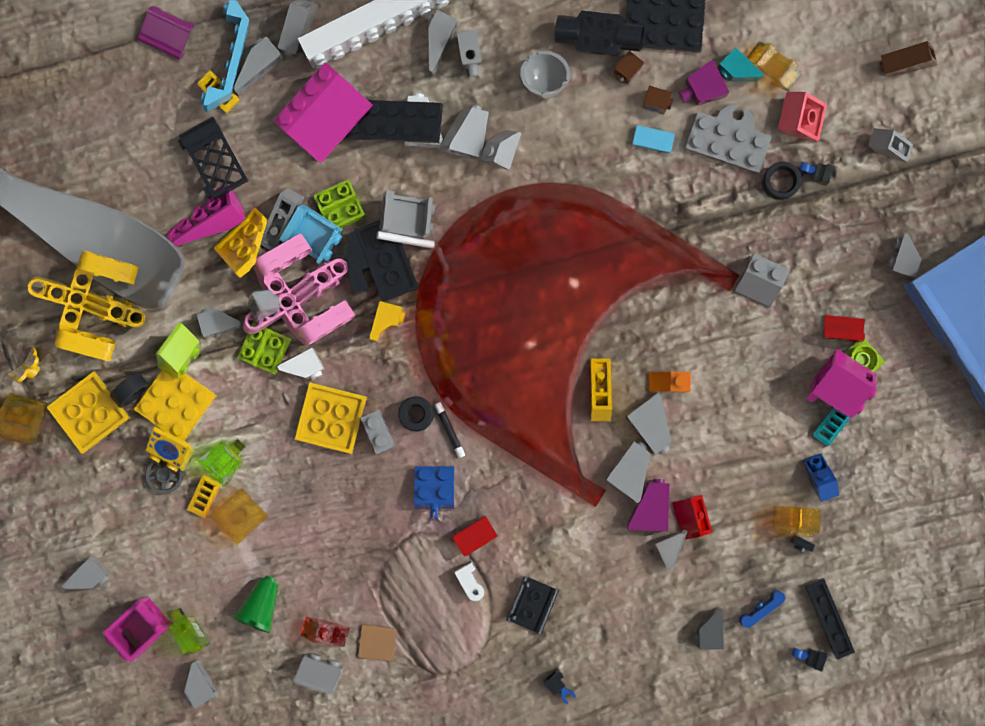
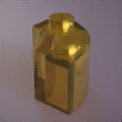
[747,41,803,92]

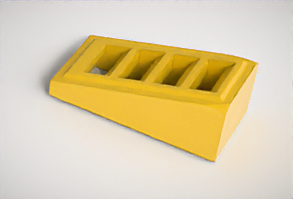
[197,70,240,113]
[187,474,223,518]

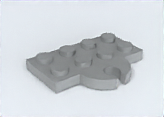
[685,104,772,174]

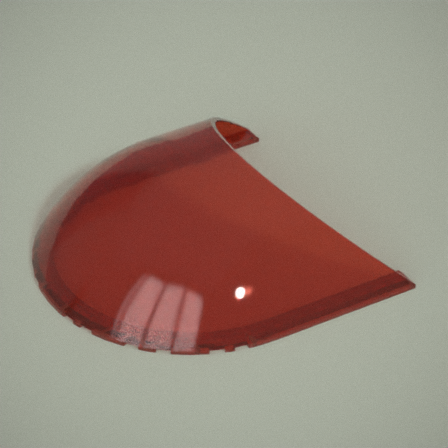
[415,182,739,507]

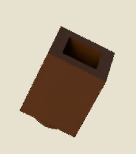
[613,51,645,85]
[642,85,673,115]

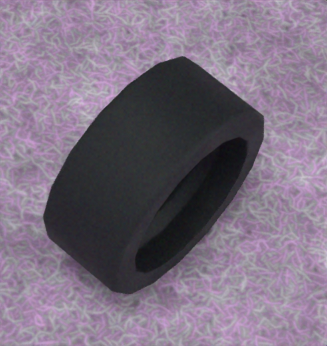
[762,161,802,200]
[110,372,149,408]

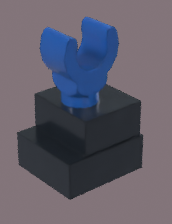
[791,647,828,672]
[543,668,576,704]

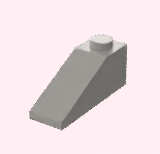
[427,10,458,77]
[233,37,283,95]
[260,188,305,250]

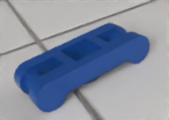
[739,590,785,628]

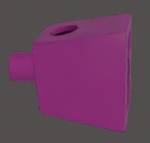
[679,60,730,106]

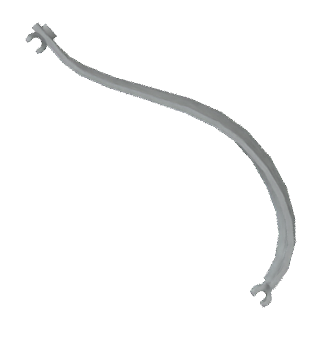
[0,168,185,312]

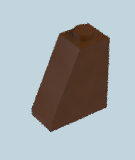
[879,41,938,77]

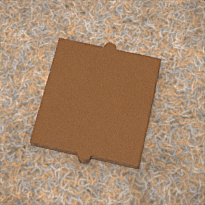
[358,624,397,661]

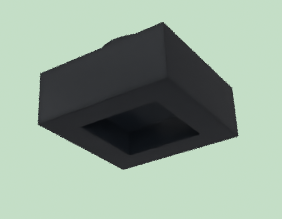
[791,535,815,553]

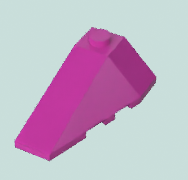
[167,184,245,246]

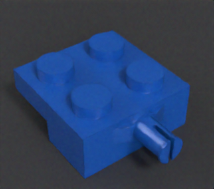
[414,466,454,520]

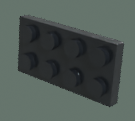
[354,220,419,302]

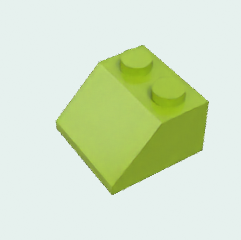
[157,322,201,379]

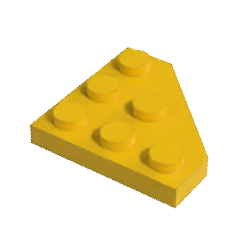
[214,208,267,278]

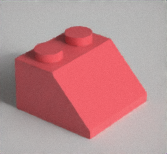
[778,92,827,142]

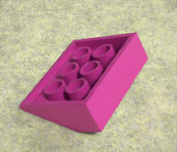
[273,62,373,163]

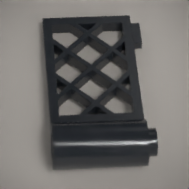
[177,116,248,200]

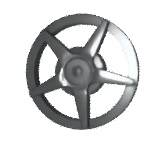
[146,461,183,493]

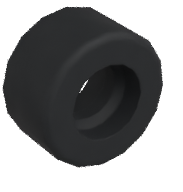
[398,396,434,432]

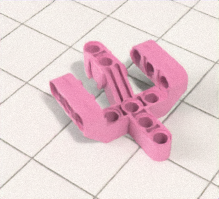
[243,234,356,347]

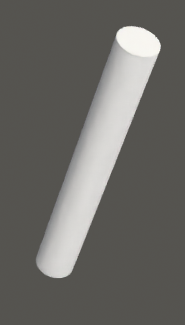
[376,231,435,249]

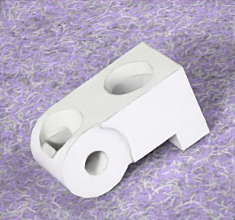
[455,561,484,601]

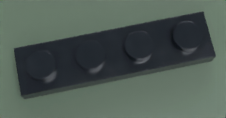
[804,578,855,660]

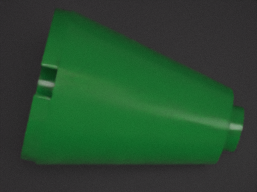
[233,575,279,633]

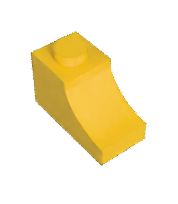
[369,301,406,342]

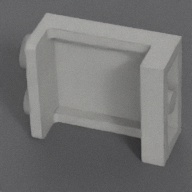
[379,190,435,239]

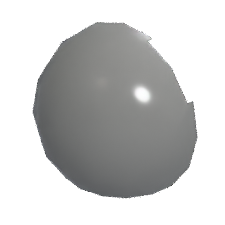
[520,51,570,99]

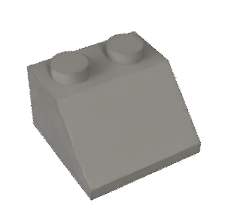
[735,253,790,308]
[294,652,344,695]

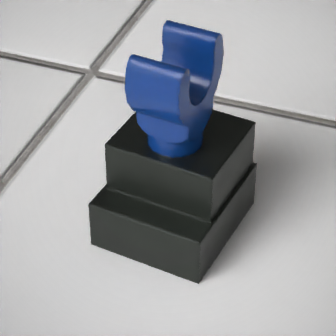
[799,162,835,186]

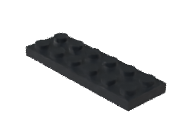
[343,100,443,143]

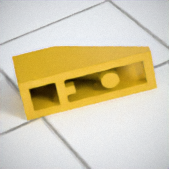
[590,358,612,421]

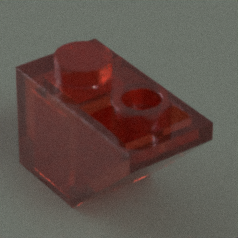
[300,617,350,647]

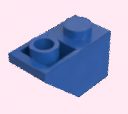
[803,454,839,502]

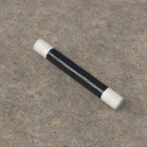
[434,402,465,459]

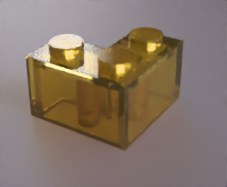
[773,506,821,537]

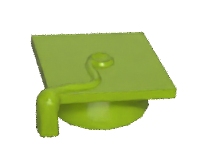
[844,339,885,372]

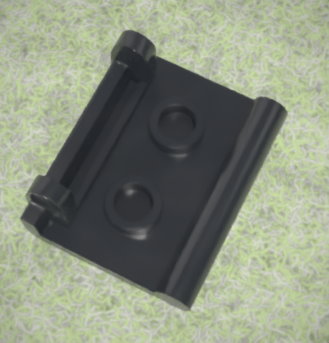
[507,576,559,634]

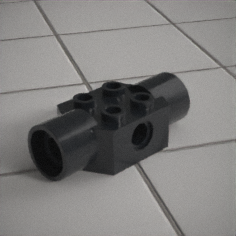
[555,10,644,56]

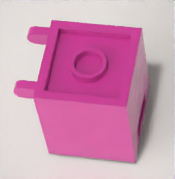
[808,348,877,419]
[103,596,174,663]

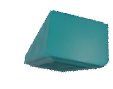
[812,407,850,447]

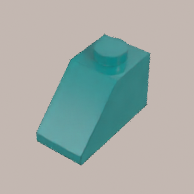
[717,47,764,82]

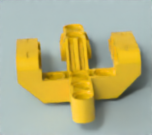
[28,249,145,361]

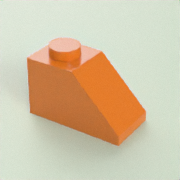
[649,371,691,392]

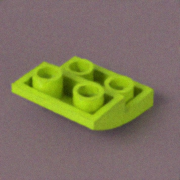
[313,179,366,228]
[237,323,291,375]

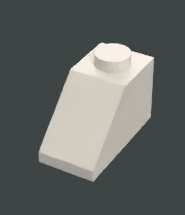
[277,348,325,380]

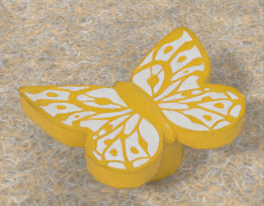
[7,346,39,383]

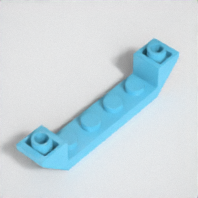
[200,0,249,112]

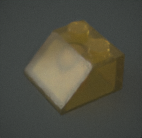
[0,393,48,445]
[210,488,269,545]

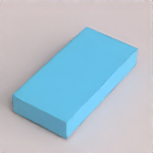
[632,125,675,154]

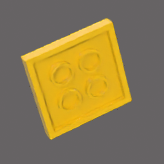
[134,370,217,442]
[47,371,130,454]
[295,382,367,454]

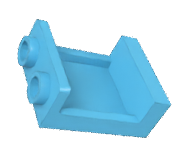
[279,204,343,264]

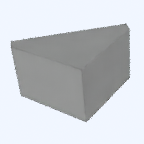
[656,530,688,571]

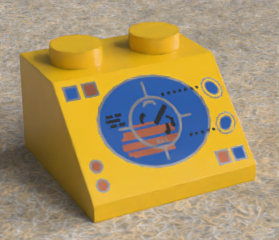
[146,427,194,472]

